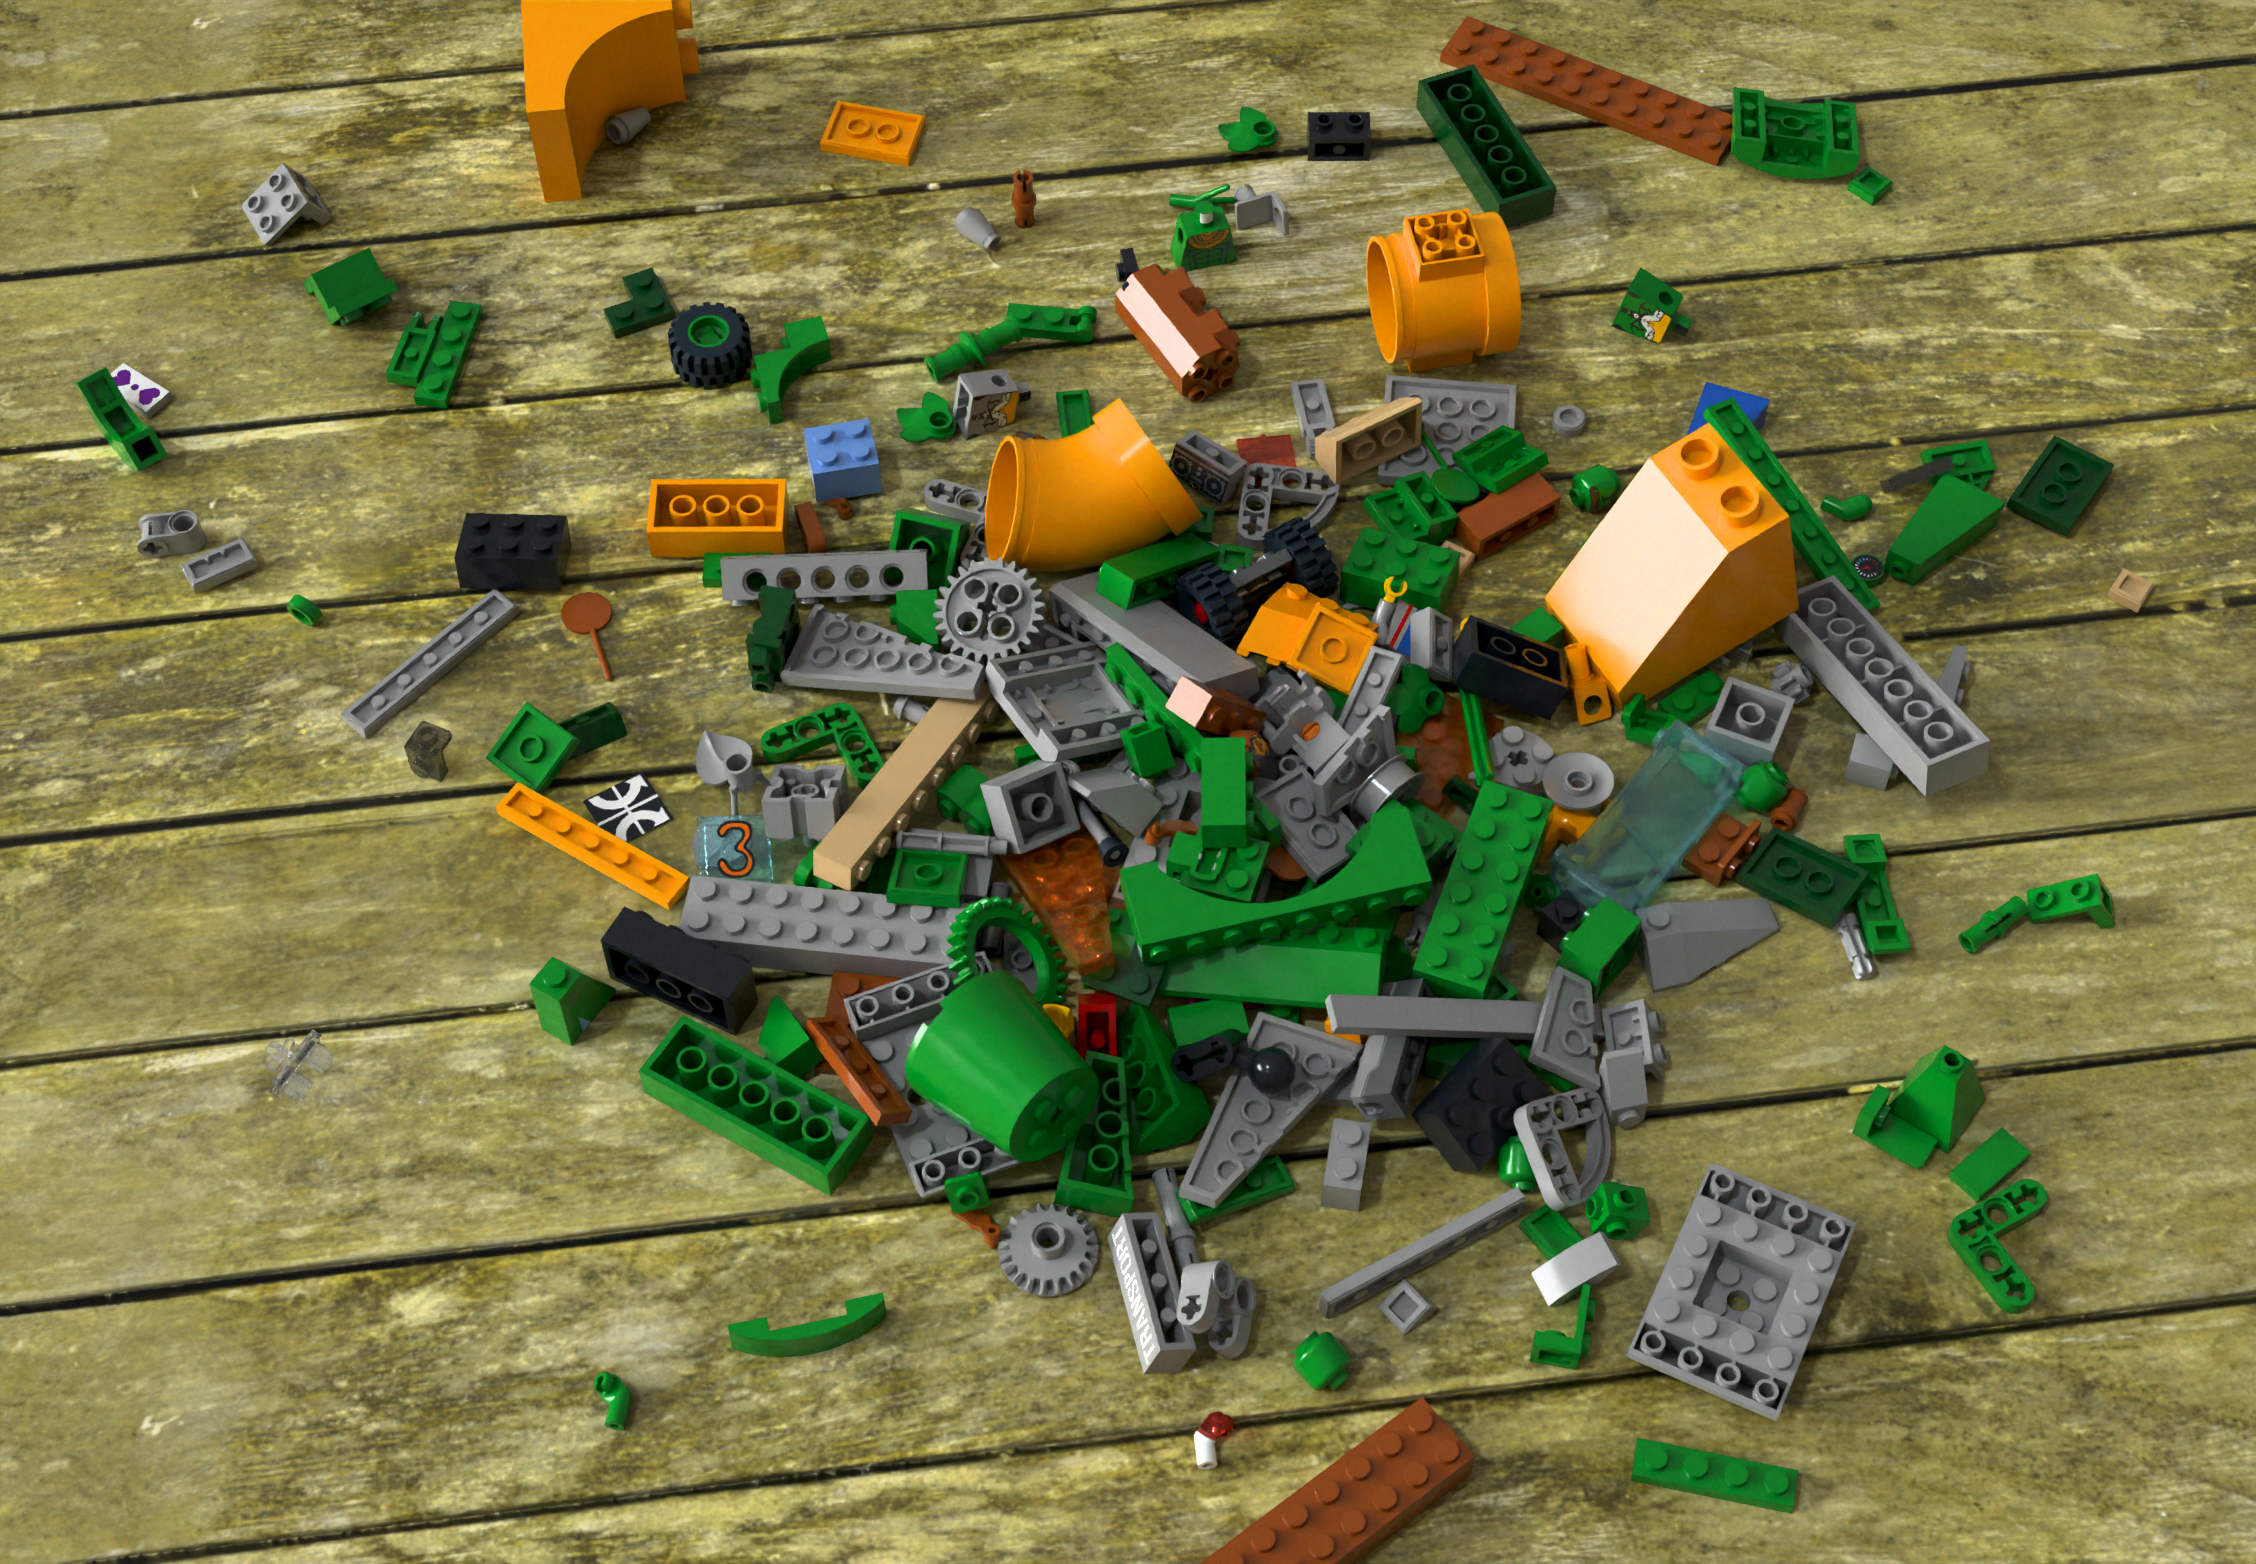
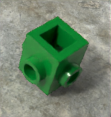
[1585,1182,1651,1241]

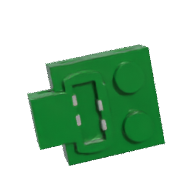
[1166,825,1270,903]

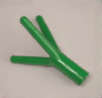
[1169,184,1236,209]

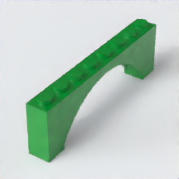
[1120,806,1432,963]

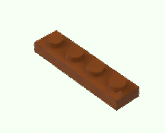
[804,1015,912,1126]

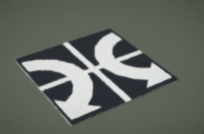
[583,772,673,842]

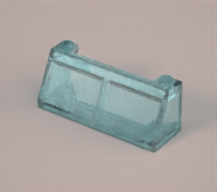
[1549,719,1748,914]

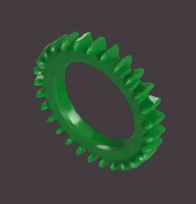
[946,896,1068,1006]

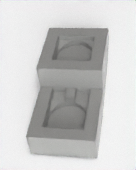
[1531,1232,1622,1307]

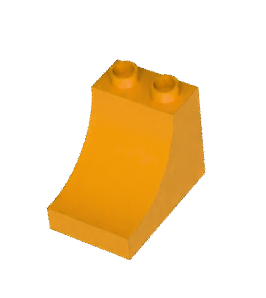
[521,0,700,203]

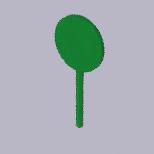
[1421,426,1479,504]

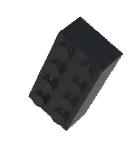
[601,906,758,1036]

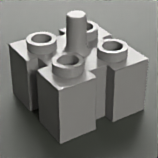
[761,764,850,847]

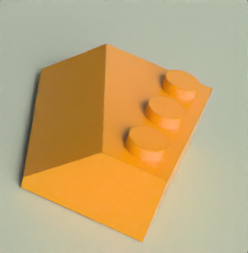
[1236,582,1379,666]

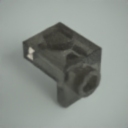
[404,721,452,782]

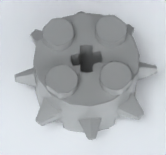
[1468,726,1554,798]

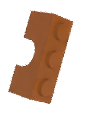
[1165,676,1267,737]

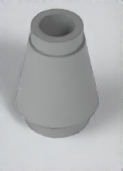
[605,106,651,144]
[955,206,1001,251]

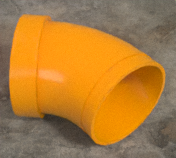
[984,398,1204,573]

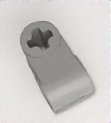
[137,510,207,558]

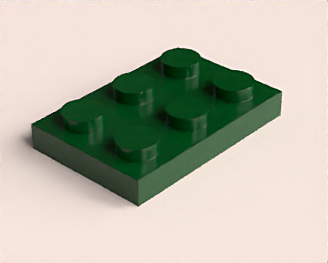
[2006,435,2114,537]
[1737,826,1870,930]

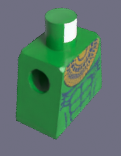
[1170,201,1237,272]

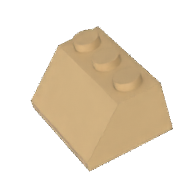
[1315,397,1422,485]

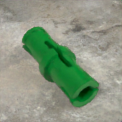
[1958,896,2029,953]

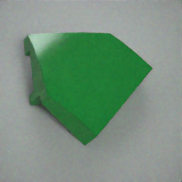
[1920,439,1997,490]

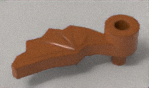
[825,498,853,521]
[1145,818,1199,846]
[951,1209,1001,1249]

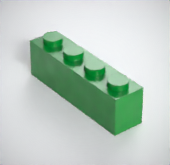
[1096,532,1220,610]

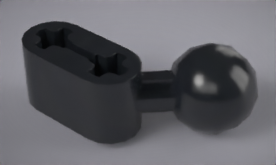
[1171,1029,1296,1095]

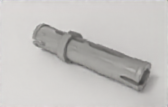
[1152,1168,1200,1279]

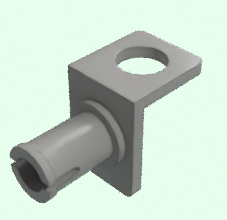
[1234,184,1289,236]

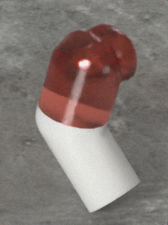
[1194,1411,1234,1470]

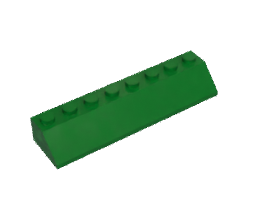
[1084,908,1387,1009]

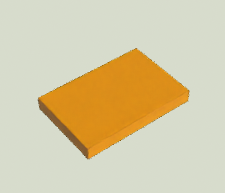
[820,100,926,166]

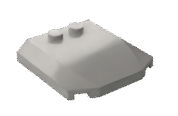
[985,641,1147,762]

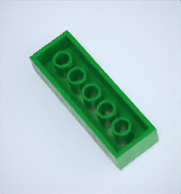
[1412,780,1554,1000]
[639,1015,873,1196]

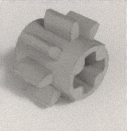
[1770,659,1814,705]

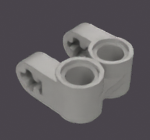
[1176,1260,1256,1359]

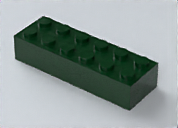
[1416,64,1556,228]

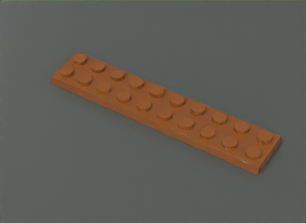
[1440,16,1733,166]

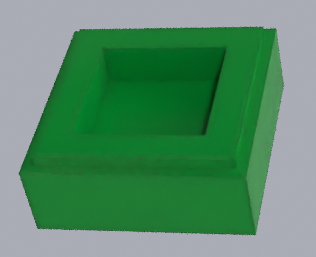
[1847,166,1893,206]

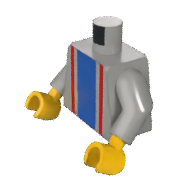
[1371,576,1469,683]

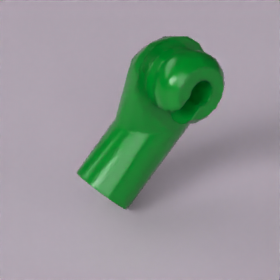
[594,1371,632,1430]

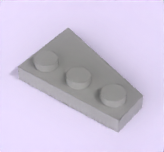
[1312,704,1397,817]
[1528,966,1601,1092]

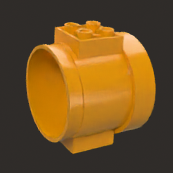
[1366,208,1521,372]

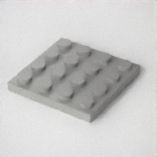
[1377,375,1517,493]

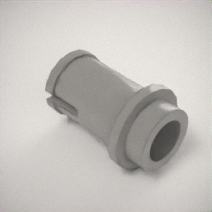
[893,694,931,724]

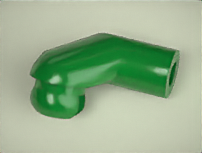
[1820,494,1872,521]

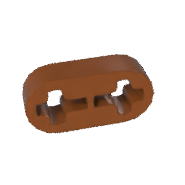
[794,501,828,553]

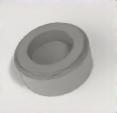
[1552,405,1586,438]

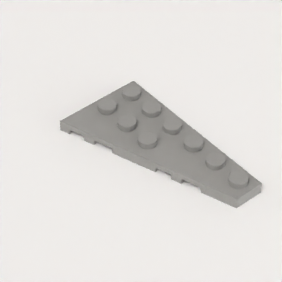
[780,603,986,700]
[1179,1011,1365,1208]

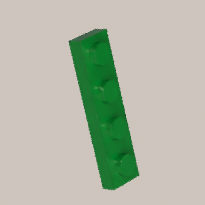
[414,300,483,409]
[1630,1438,1798,1514]

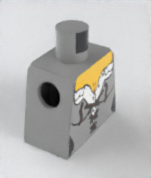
[952,369,1031,441]

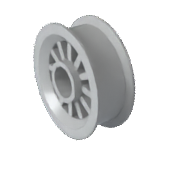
[1349,754,1426,822]

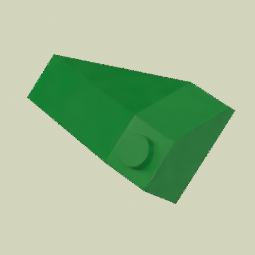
[1116,1003,1212,1155]

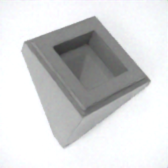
[1378,1279,1438,1335]

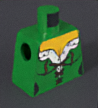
[1612,268,1694,343]

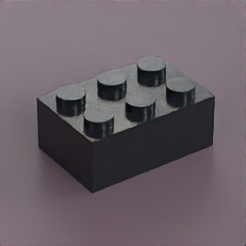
[454,513,571,591]
[1452,615,1568,721]
[1411,1037,1548,1171]

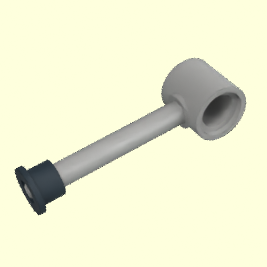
[1060,760,1129,867]

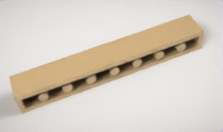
[813,681,999,891]

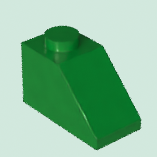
[890,589,940,653]
[758,995,825,1078]

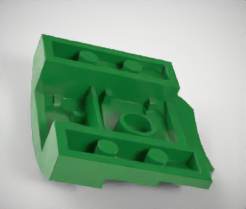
[1731,87,1860,179]

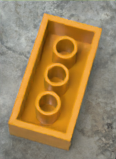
[646,479,789,557]

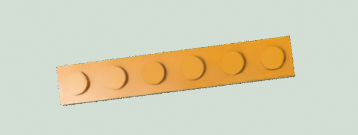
[496,782,690,911]

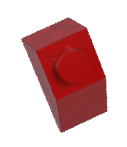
[1078,993,1117,1060]

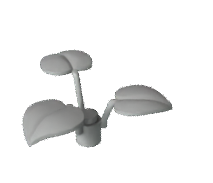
[692,730,771,869]

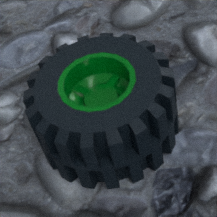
[668,302,752,390]

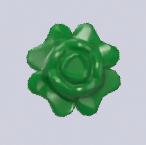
[1524,872,1564,915]

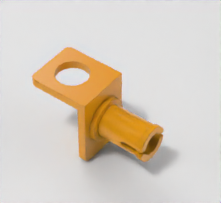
[1564,643,1612,726]

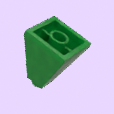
[1887,1045,1986,1154]

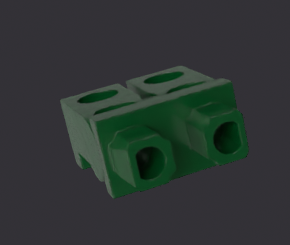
[745,585,801,693]

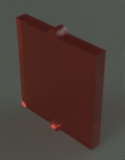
[1236,434,1298,486]

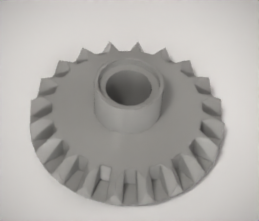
[998,1202,1099,1297]

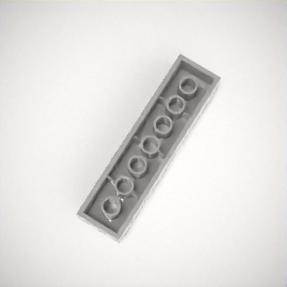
[1773,575,1990,797]
[679,875,981,978]

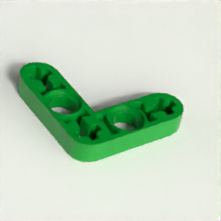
[761,703,884,789]
[1947,1179,2047,1314]

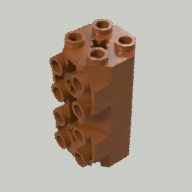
[1115,264,1240,403]

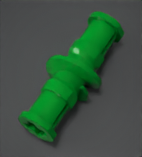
[924,315,1023,383]

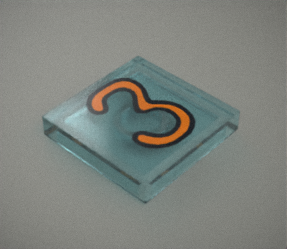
[697,815,773,883]

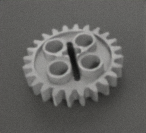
[933,557,1047,665]

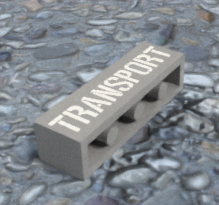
[1107,1212,1196,1374]

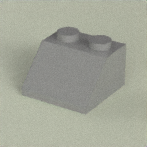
[1065,767,1164,838]

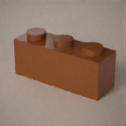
[1454,471,1561,561]

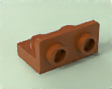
[1682,811,1762,888]

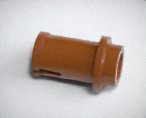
[1770,788,1808,832]

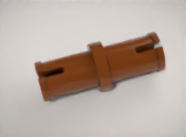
[1011,170,1036,229]

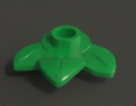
[1218,107,1278,153]
[896,392,957,443]
[1386,663,1444,733]

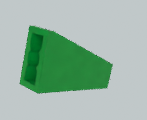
[1884,472,2005,586]

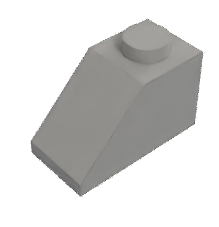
[1596,1046,1648,1128]

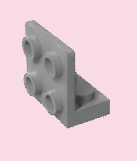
[242,163,332,246]

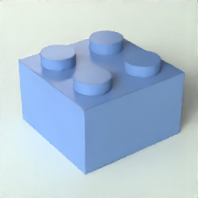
[804,418,882,503]

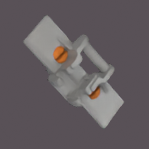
[1248,664,1351,775]

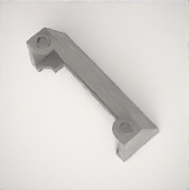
[1048,571,1259,733]

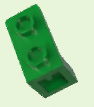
[2027,874,2115,929]
[1852,1084,1937,1170]
[1530,1283,1596,1370]

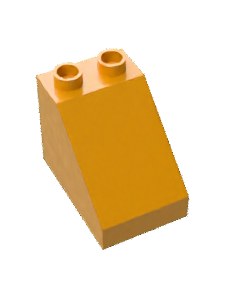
[1545,423,1799,713]

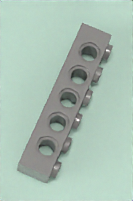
[721,549,929,606]

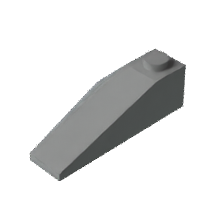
[1634,898,1779,993]

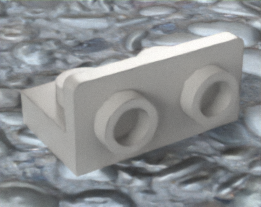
[1602,998,1668,1080]

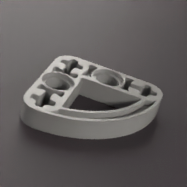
[1236,463,1340,550]
[1514,1087,1611,1211]

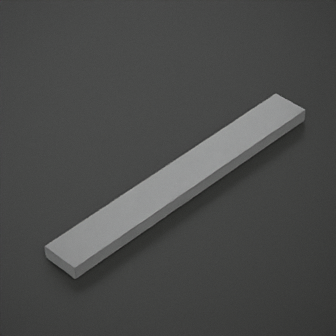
[1325,994,1605,1042]

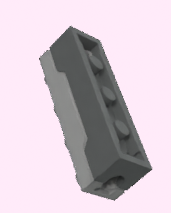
[1350,978,1436,1122]

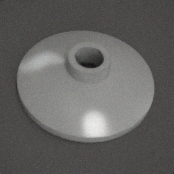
[1542,752,1615,811]

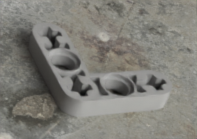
[924,479,987,571]

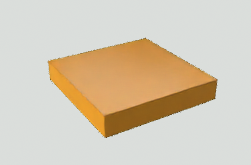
[1285,603,1379,697]

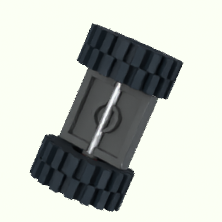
[1174,517,1339,648]

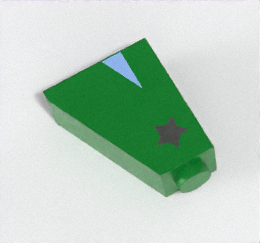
[529,957,616,1046]

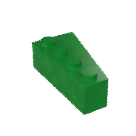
[1054,1050,1134,1218]

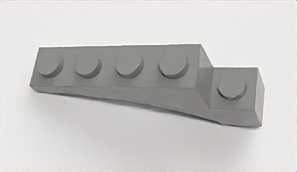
[1843,644,1971,791]

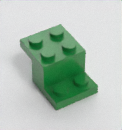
[303,248,398,326]
[1345,797,1463,880]

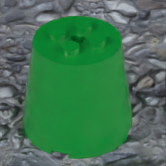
[905,971,1099,1163]

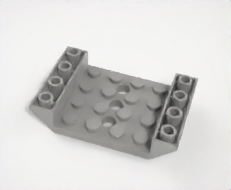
[844,951,1066,1199]

